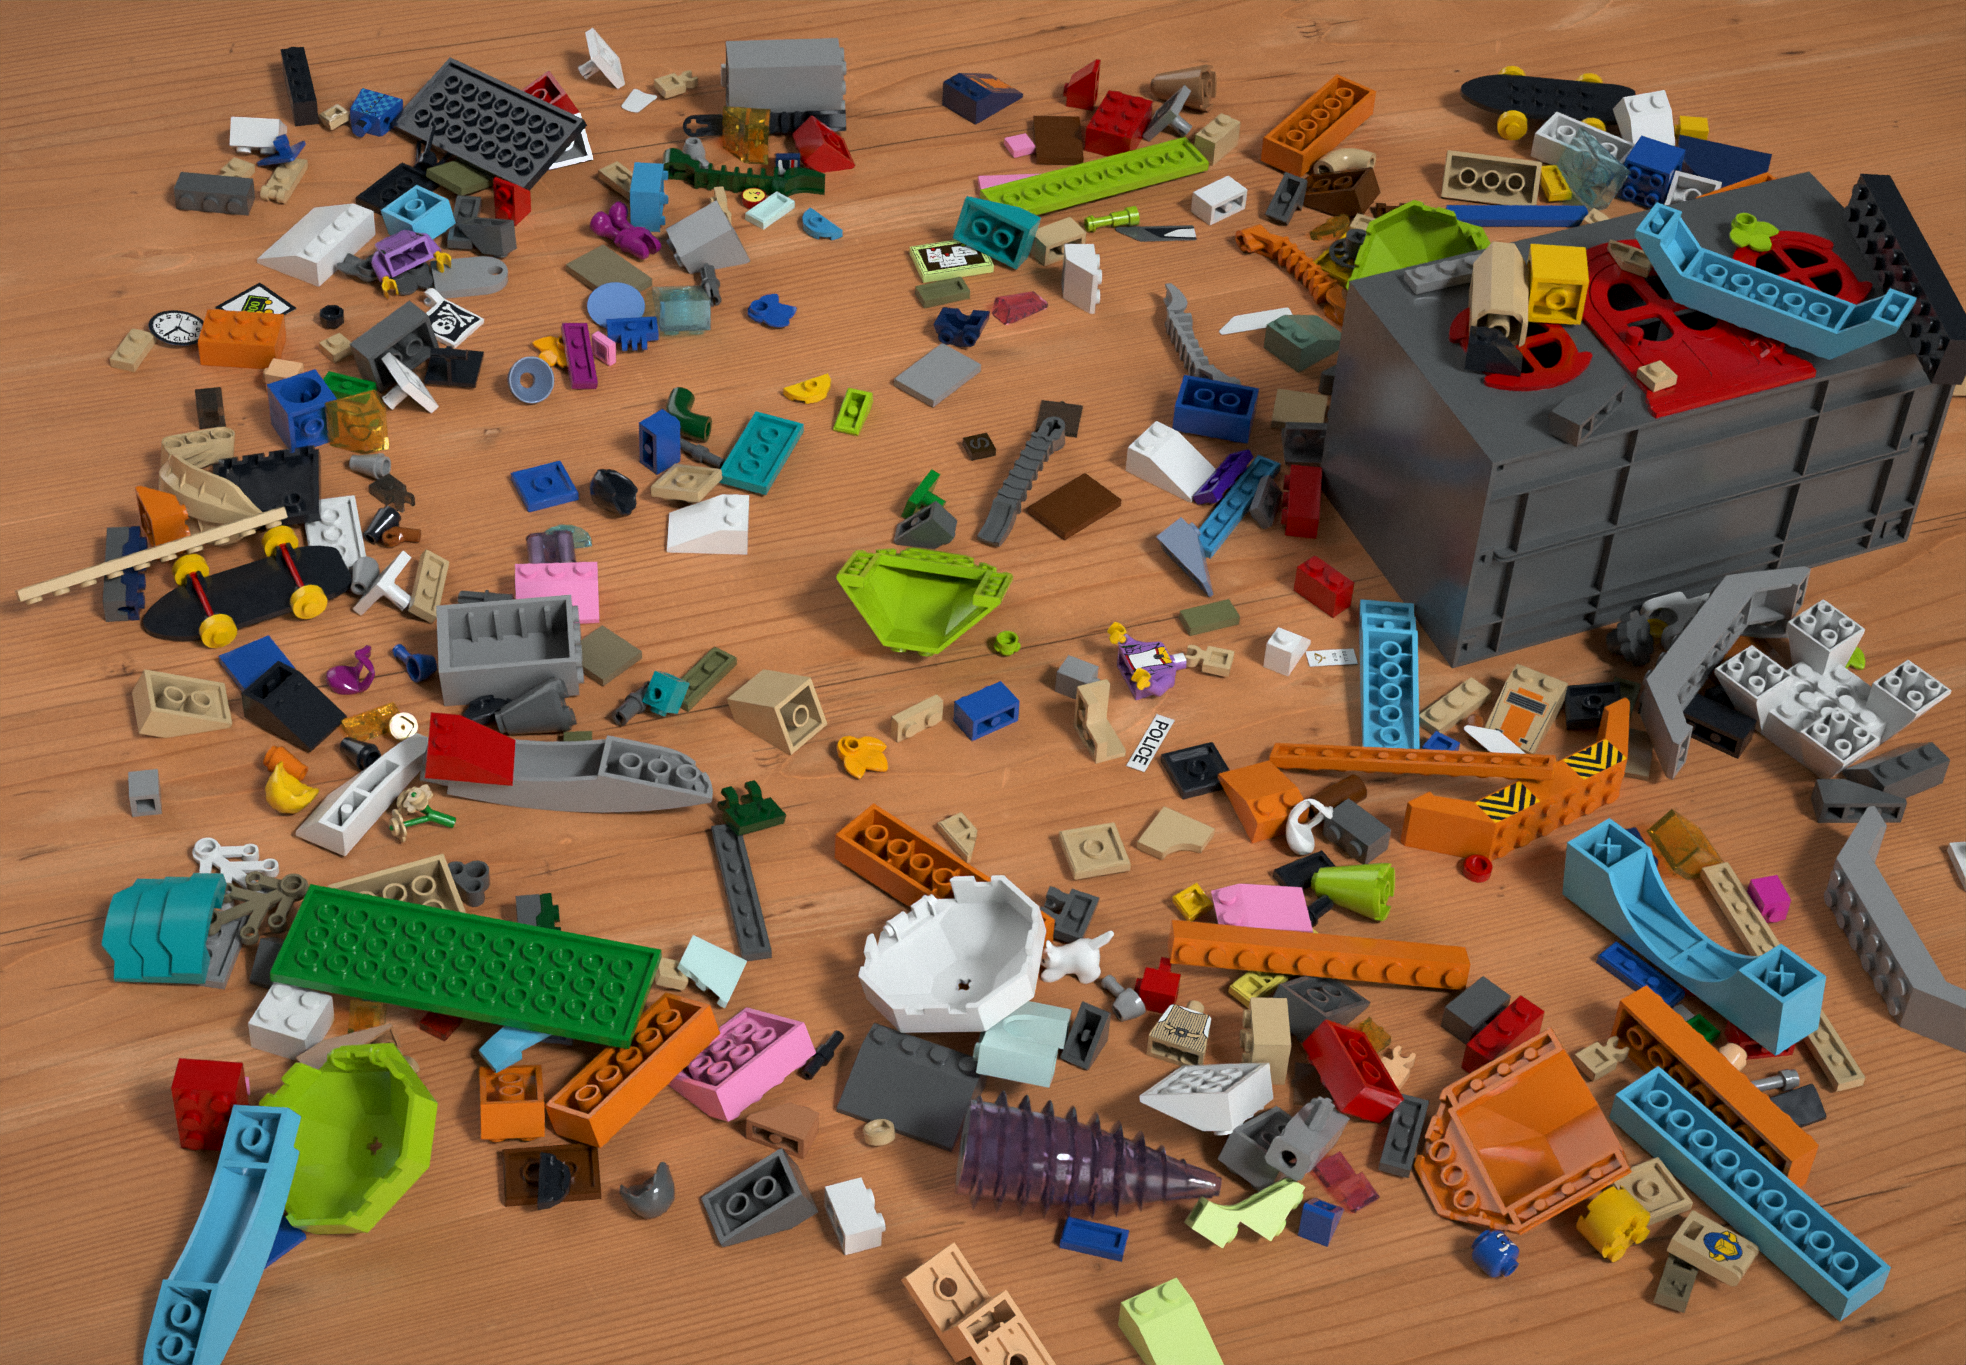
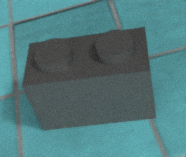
[1322,798,1391,864]
[1441,976,1511,1045]

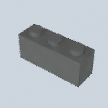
[174,172,255,216]

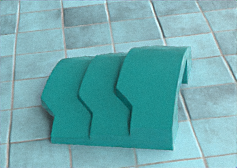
[101,873,227,984]

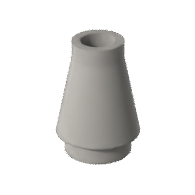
[349,453,391,479]
[351,556,380,595]

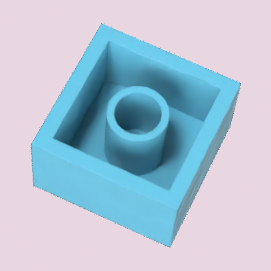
[381,185,456,239]

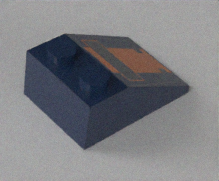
[942,73,1023,125]

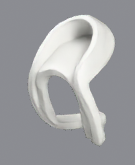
[1286,799,1333,855]

